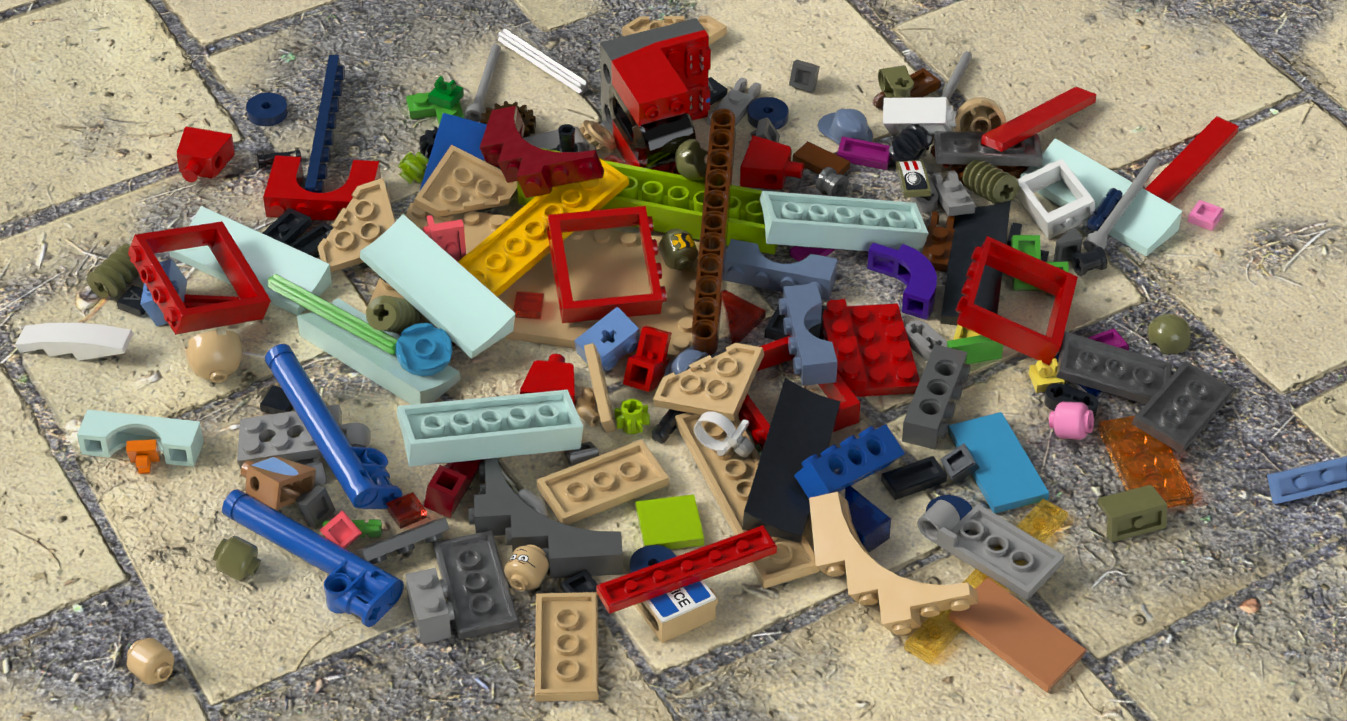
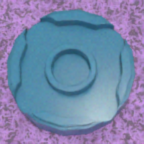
[396,323,453,376]

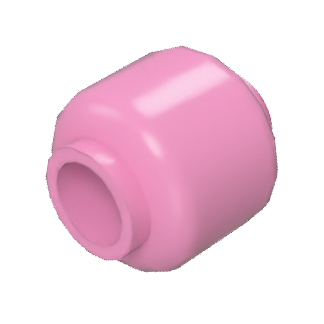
[1049,402,1094,440]

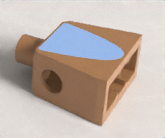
[241,456,316,510]

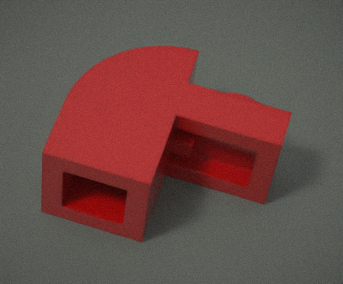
[623,325,672,392]

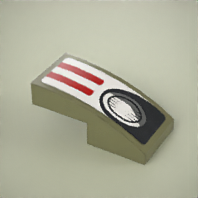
[896,160,931,198]

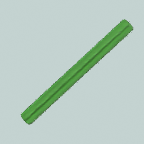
[267,274,398,355]

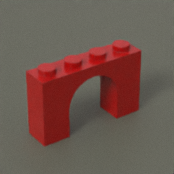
[263,156,381,221]

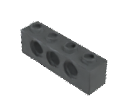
[902,344,971,450]

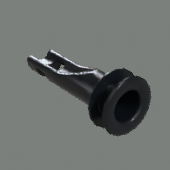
[257,150,302,169]

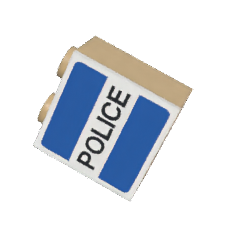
[634,580,718,643]

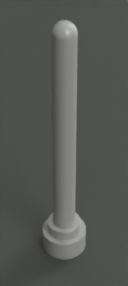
[464,44,501,123]
[941,51,972,101]
[1083,157,1159,252]

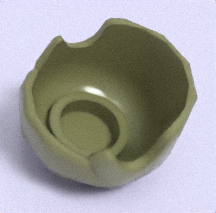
[676,139,708,181]
[1147,313,1191,354]

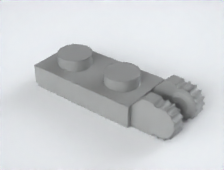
[707,77,761,126]
[932,171,975,216]

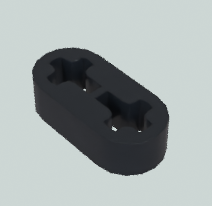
[1044,383,1098,417]

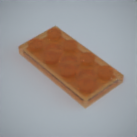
[1098,415,1194,508]

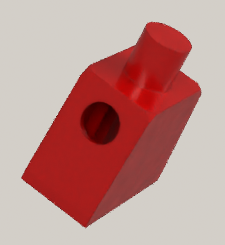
[177,126,235,182]
[740,136,804,190]
[520,354,575,406]

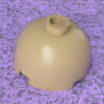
[955,97,1007,132]
[184,330,243,382]

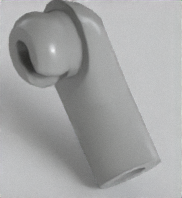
[516,489,549,518]

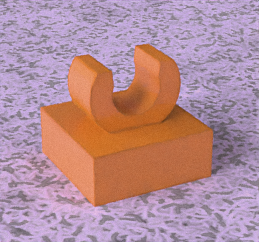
[126,439,161,474]

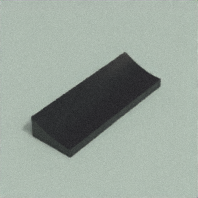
[940,200,1011,325]
[742,378,841,543]

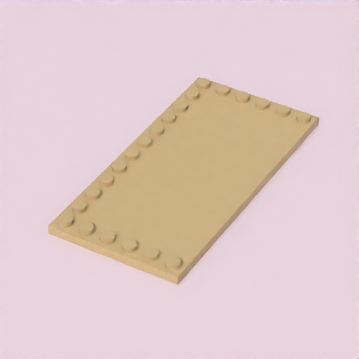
[366,203,700,362]

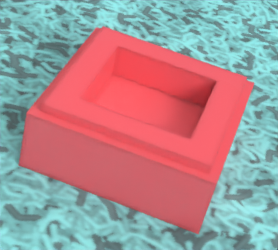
[320,510,363,549]

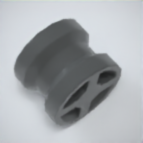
[815,167,849,197]

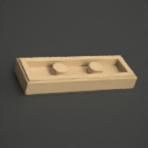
[584,343,617,433]

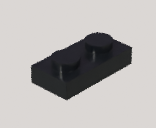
[262,208,312,245]

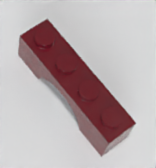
[424,459,485,519]

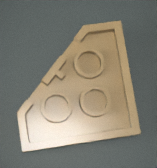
[622,16,727,45]
[413,145,517,217]
[318,178,396,273]
[653,343,764,421]

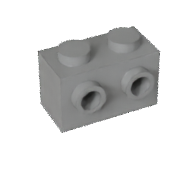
[405,568,455,644]

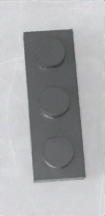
[356,518,450,564]

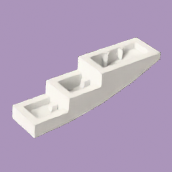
[15,323,134,361]

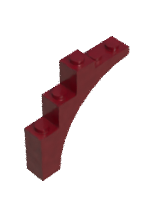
[480,106,605,198]

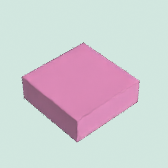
[1187,200,1224,231]

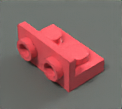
[423,215,466,262]

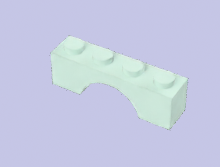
[77,409,204,467]

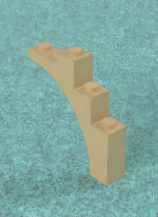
[809,492,979,635]

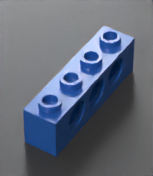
[794,424,905,498]

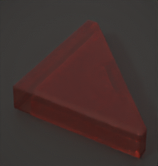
[722,289,766,344]

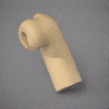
[575,387,601,427]

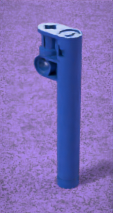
[265,344,402,510]
[222,489,404,627]

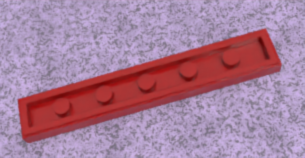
[981,87,1097,152]
[1145,116,1239,204]
[596,525,777,614]

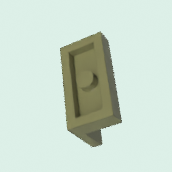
[1098,485,1167,542]

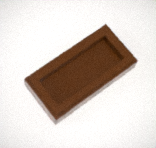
[792,141,850,175]

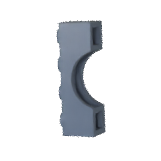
[724,239,837,300]
[779,283,837,386]

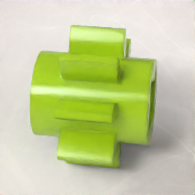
[398,151,429,184]
[615,399,650,435]

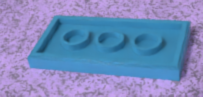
[948,412,1049,514]

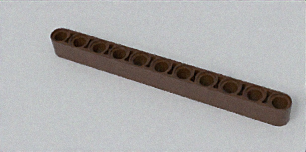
[692,108,736,356]

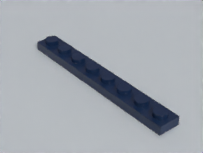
[305,55,345,193]

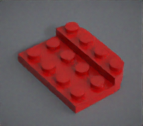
[820,299,920,397]

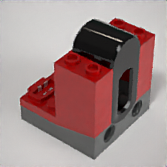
[600,18,711,175]

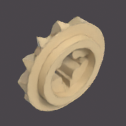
[580,120,616,153]

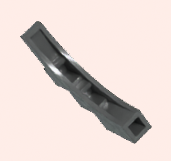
[468,458,623,579]

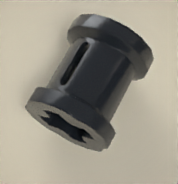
[1072,246,1108,276]

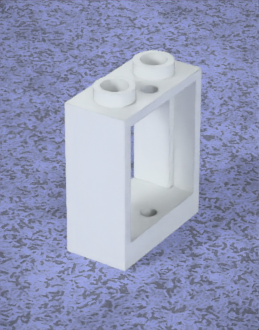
[883,97,957,135]
[1017,159,1095,240]

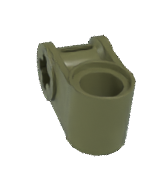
[878,65,914,98]

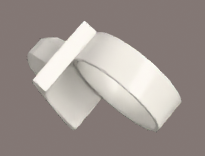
[694,412,754,457]

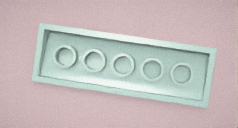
[1020,138,1182,256]
[760,191,928,253]
[169,206,332,316]
[360,214,516,359]
[297,298,461,405]
[397,390,583,467]

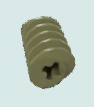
[963,160,1019,204]
[87,243,140,298]
[366,295,421,333]

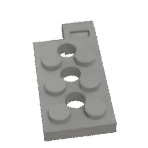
[237,404,371,469]
[917,500,1064,600]

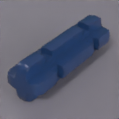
[1087,188,1123,231]

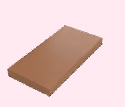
[948,577,1086,692]

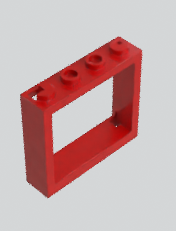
[546,206,667,323]
[128,221,271,335]
[956,236,1078,365]
[738,336,861,449]

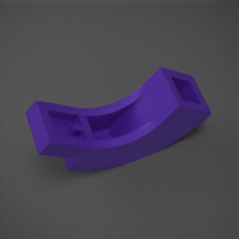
[867,243,937,320]

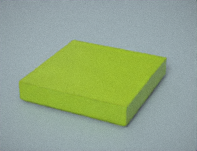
[635,494,704,549]

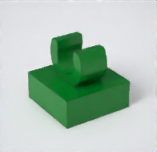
[428,76,464,110]

